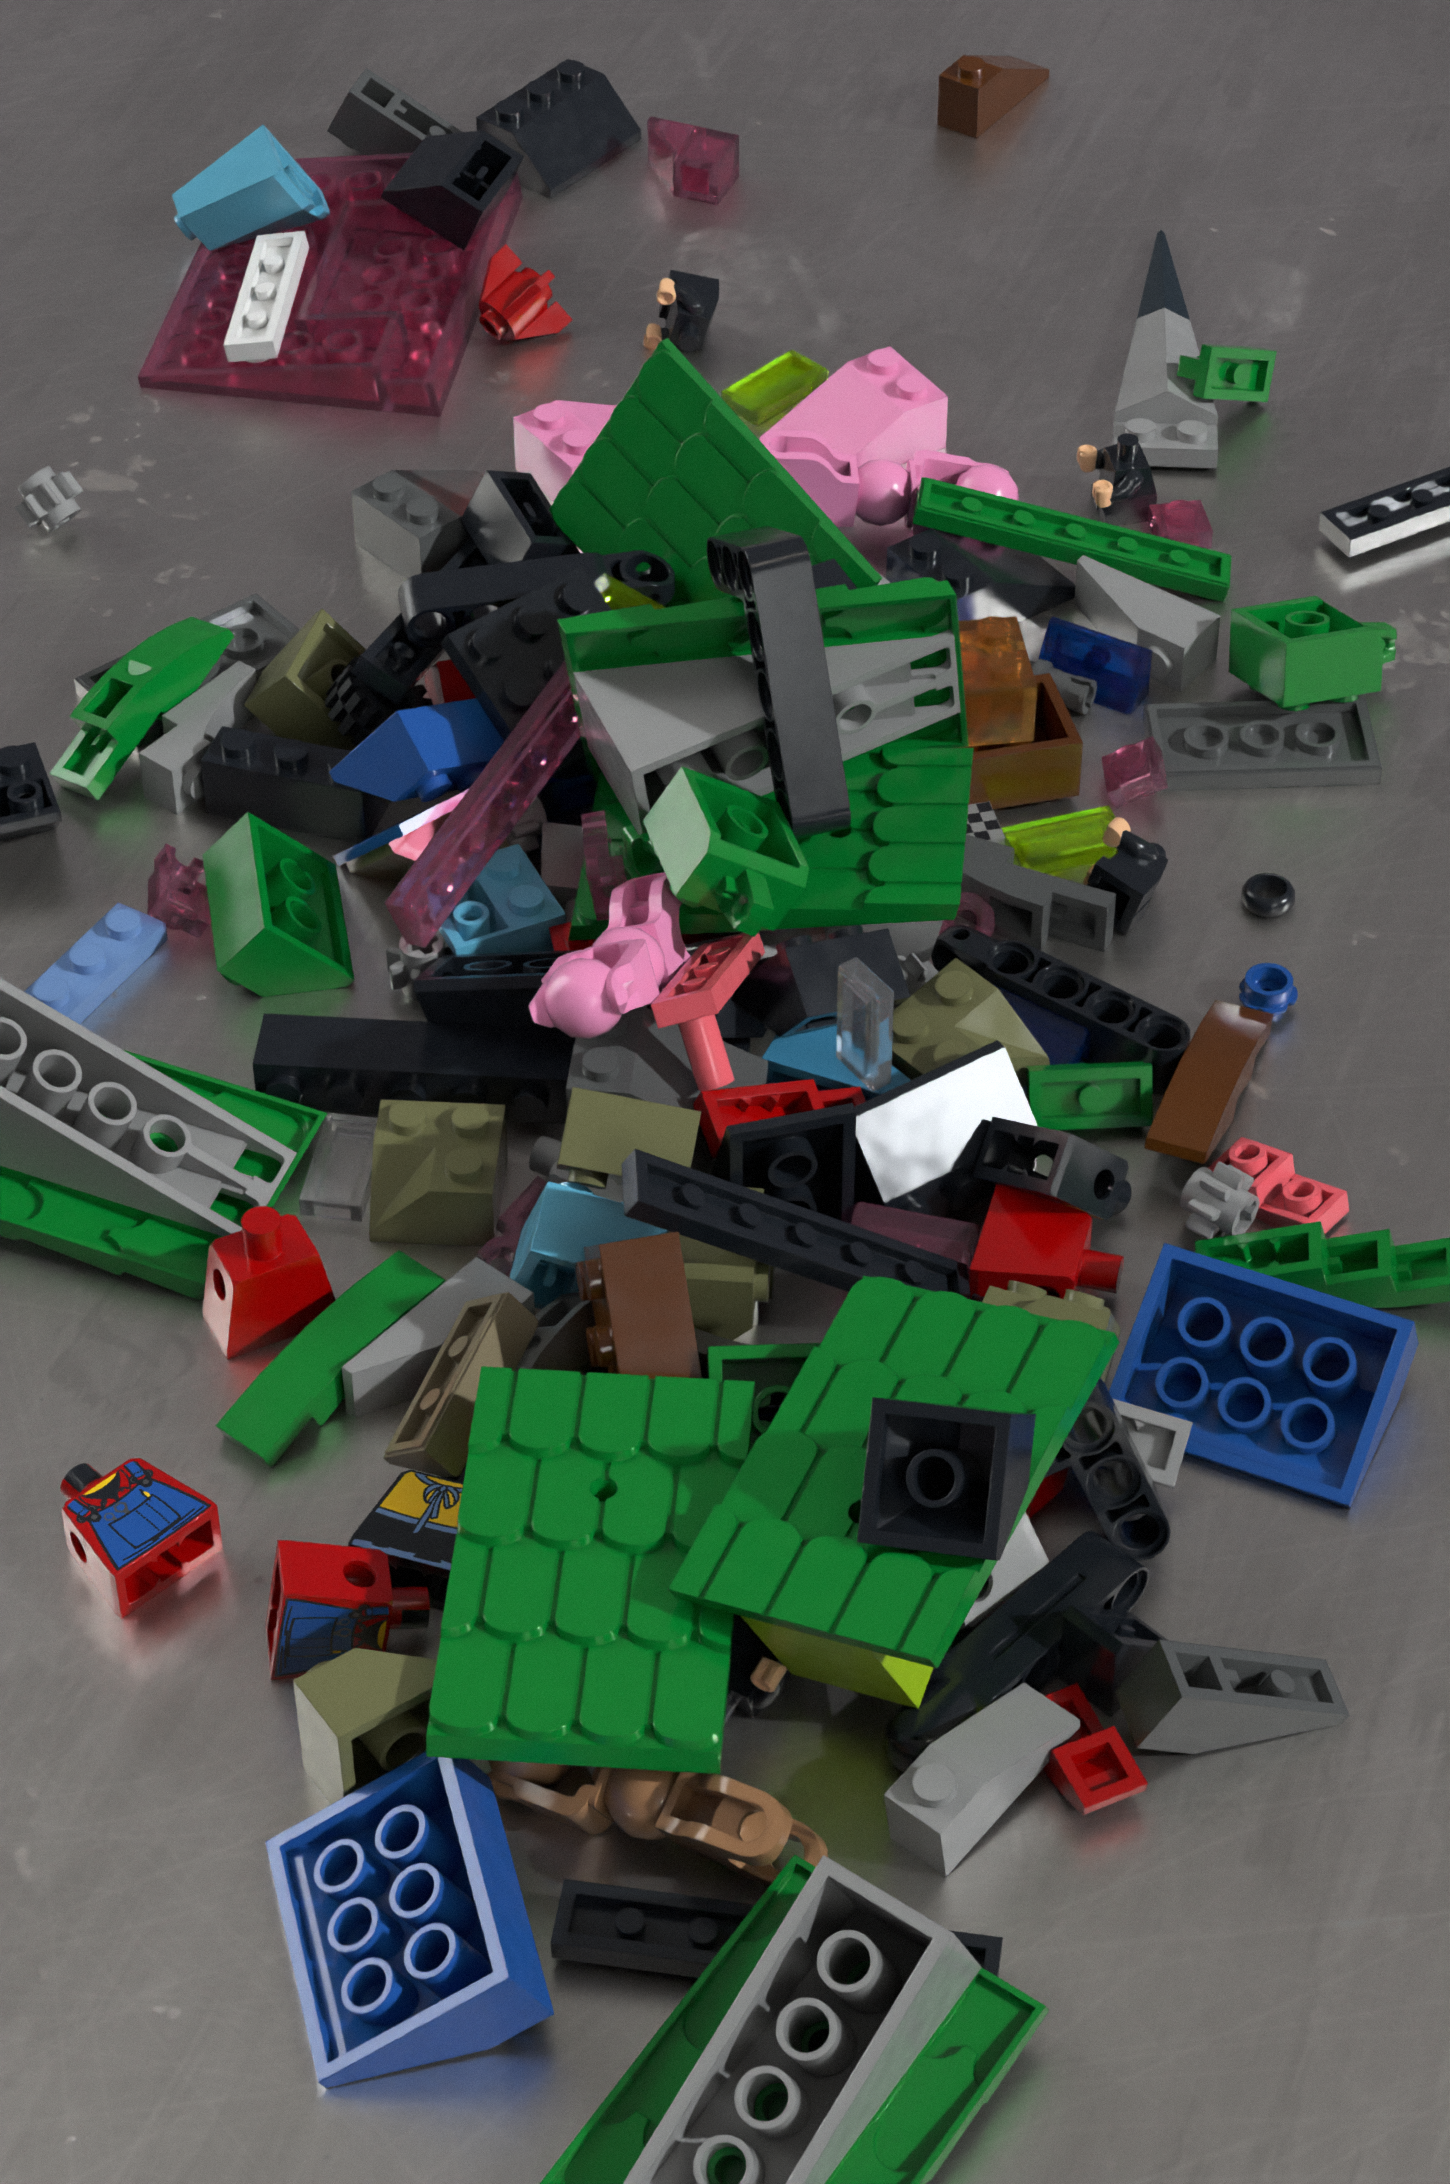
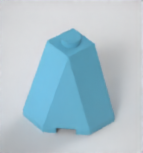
[172,124,331,251]

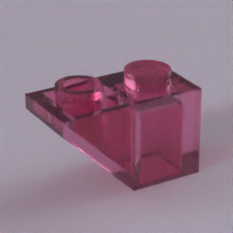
[647,116,739,205]

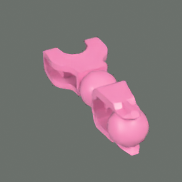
[759,430,1019,535]
[528,872,691,1039]

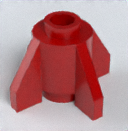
[479,244,573,341]

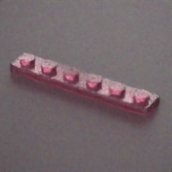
[384,661,581,948]

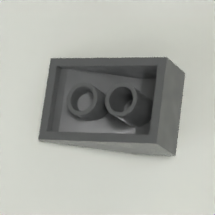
[351,470,483,579]
[566,1007,768,1154]

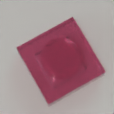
[1148,500,1213,549]
[1101,736,1168,809]

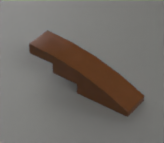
[1144,1000,1274,1164]

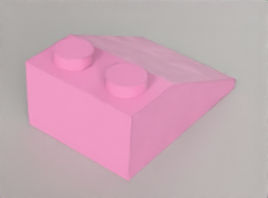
[767,346,948,468]
[513,400,617,502]

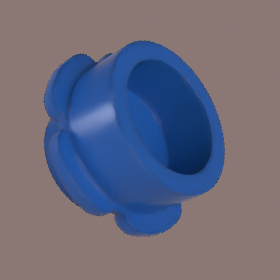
[1239,963,1298,1017]

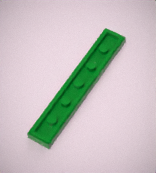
[912,477,1232,602]

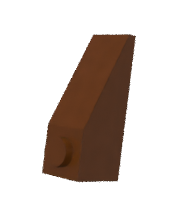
[937,55,1049,139]

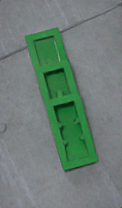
[1195,1221,1450,1308]
[215,1250,447,1468]

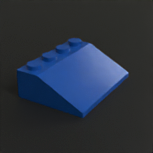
[1109,1243,1419,1509]
[265,1752,554,2088]

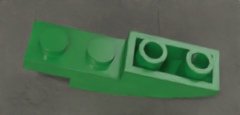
[49,617,234,800]

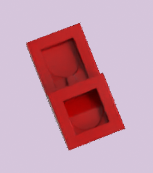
[1043,1683,1148,1815]

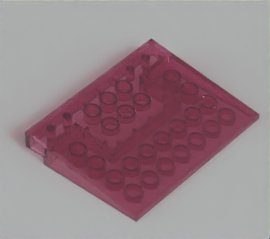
[138,153,523,417]

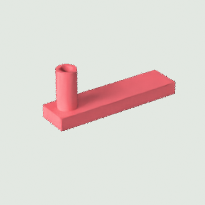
[651,932,765,1091]

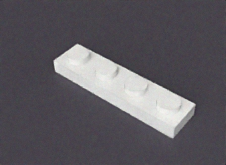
[223,231,309,363]

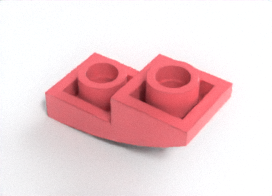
[1208,1137,1349,1234]

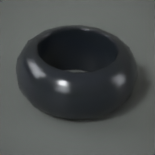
[1241,873,1295,918]

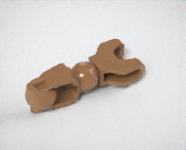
[487,1760,828,1887]

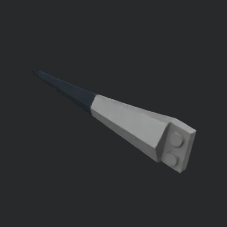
[1113,230,1218,468]

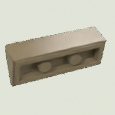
[383,1292,538,1477]

